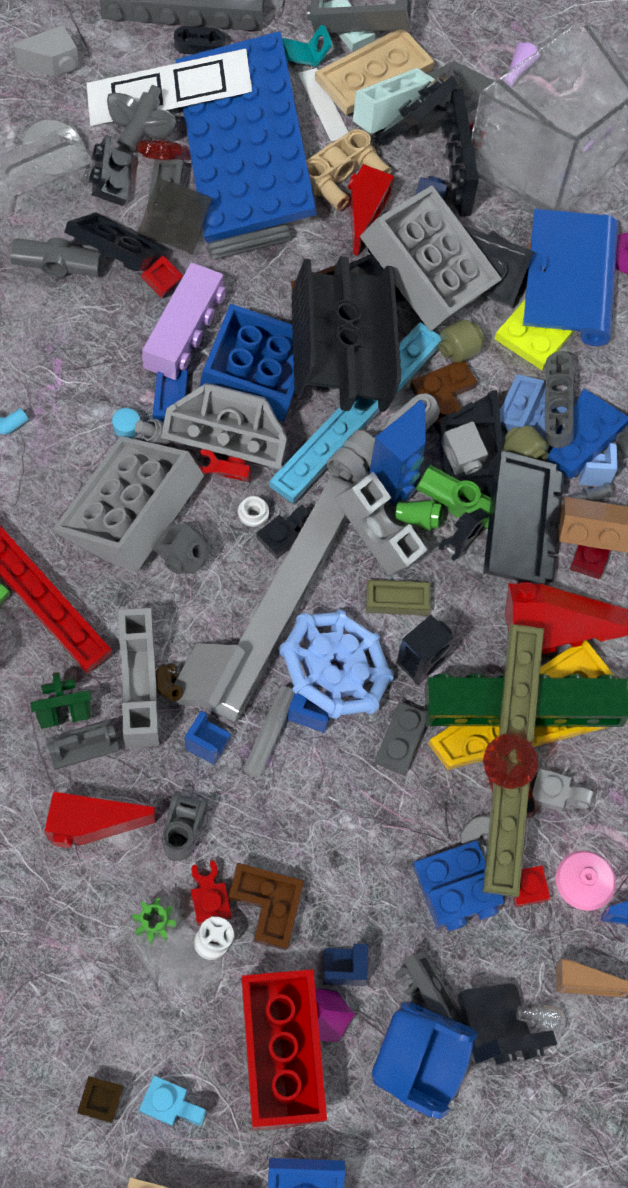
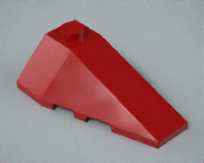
[504,582,628,654]

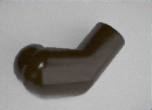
[155,663,183,701]

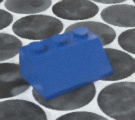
[369,400,425,506]

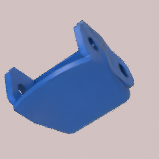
[372,1001,478,1119]

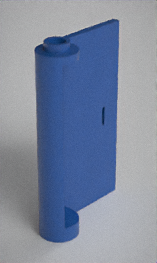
[523,209,618,346]

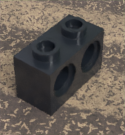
[396,615,454,685]

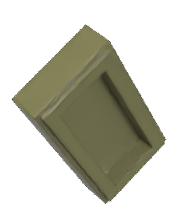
[366,579,430,616]

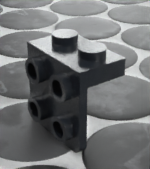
[458,983,557,1066]

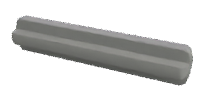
[244,686,295,777]

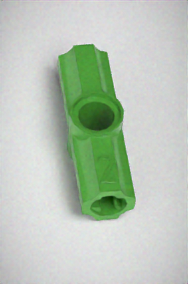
[416,465,491,529]

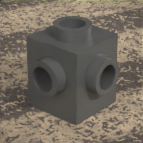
[153,524,212,574]

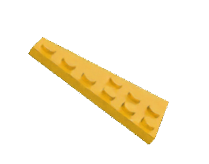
[428,640,628,770]

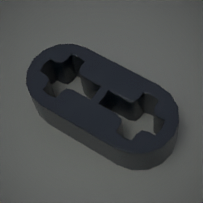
[174,26,225,55]

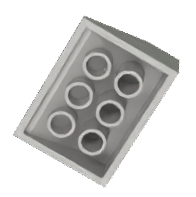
[360,185,502,332]
[53,436,204,572]

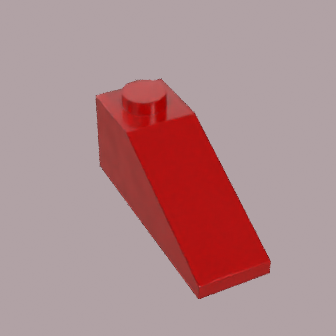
[348,164,394,256]
[44,792,157,848]

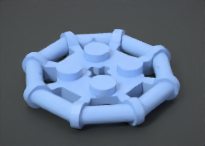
[279,609,394,719]

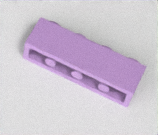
[142,263,226,380]

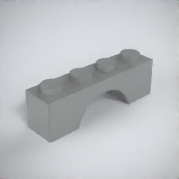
[118,608,159,748]

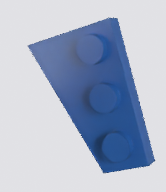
[548,388,628,479]

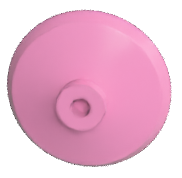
[555,850,616,911]

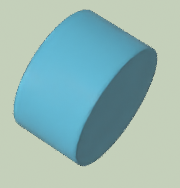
[112,408,140,438]

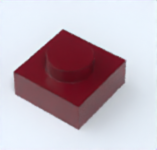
[570,545,610,580]

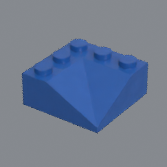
[199,303,295,422]

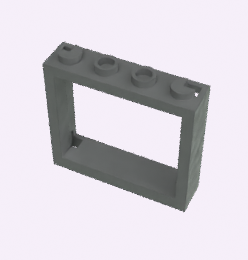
[306,0,413,33]

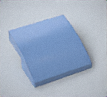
[499,374,575,448]

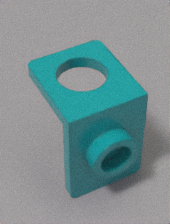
[283,25,332,67]

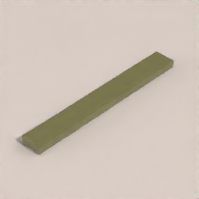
[482,624,544,898]

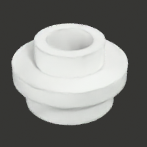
[238,496,269,527]

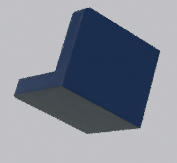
[323,944,368,986]

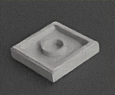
[170,643,245,708]

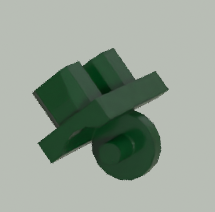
[30,672,92,729]

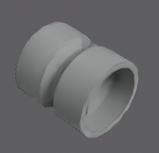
[327,430,375,484]

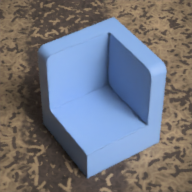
[579,443,617,486]

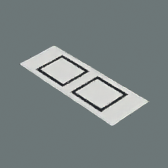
[87,49,252,126]

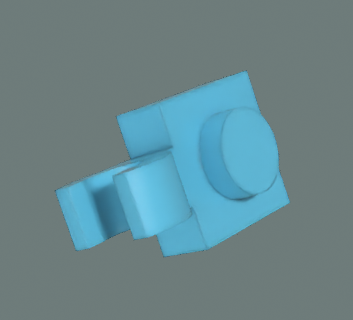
[139,1076,207,1127]

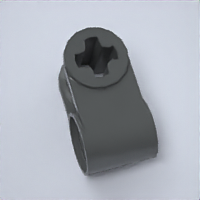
[162,791,209,861]

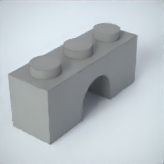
[334,472,428,575]

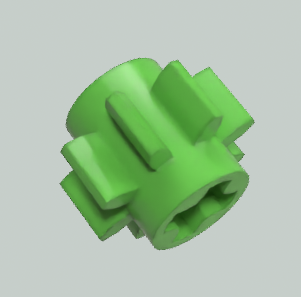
[132,898,177,945]

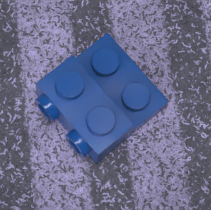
[412,840,505,932]

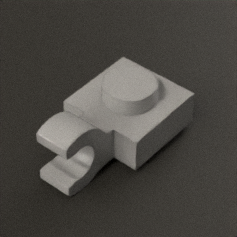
[530,768,593,812]

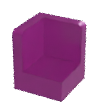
[315,988,355,1042]

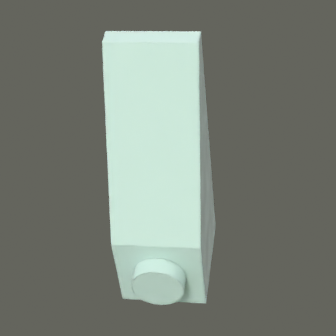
[353,68,435,134]

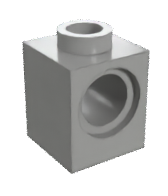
[441,422,488,475]

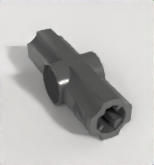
[11,237,103,277]

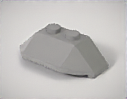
[161,383,288,469]

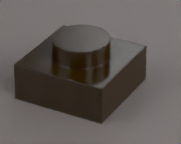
[77,1076,124,1124]

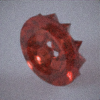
[137,140,182,160]
[483,734,538,789]

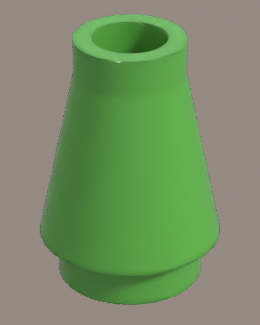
[396,500,442,531]

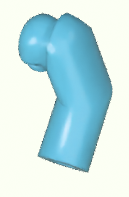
[0,408,28,435]

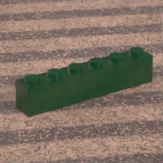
[424,673,628,727]

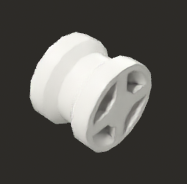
[194,917,234,960]

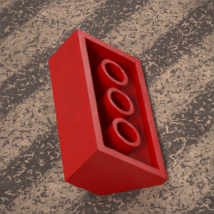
[241,969,327,1131]

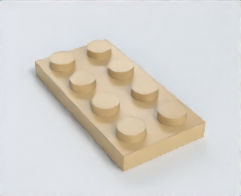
[315,29,435,115]

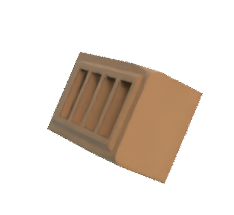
[556,958,628,998]

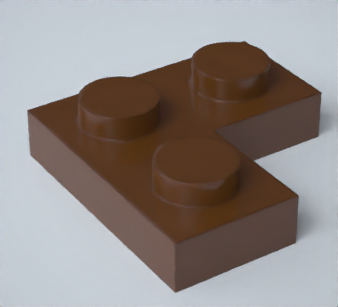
[410,361,477,433]
[227,863,304,951]

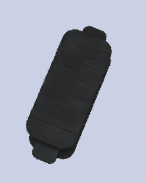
[291,256,402,412]

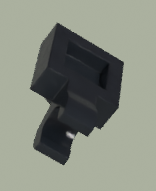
[256,505,310,559]
[439,508,490,561]

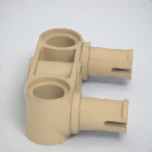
[307,129,391,211]

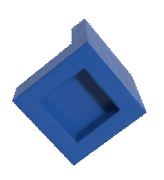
[288,694,330,733]
[184,710,231,765]

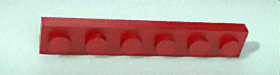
[0,526,112,674]

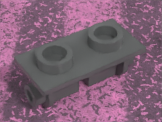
[46,720,120,770]

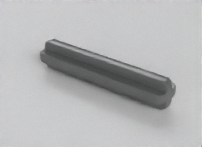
[207,224,291,259]

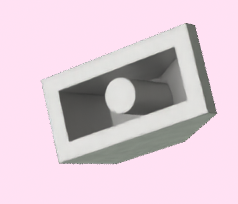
[13,25,79,77]

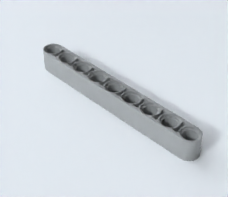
[206,475,352,723]

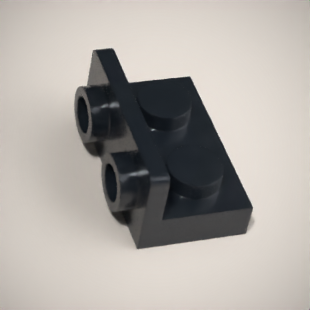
[89,135,132,206]

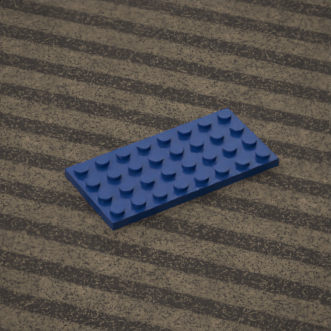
[175,31,317,243]

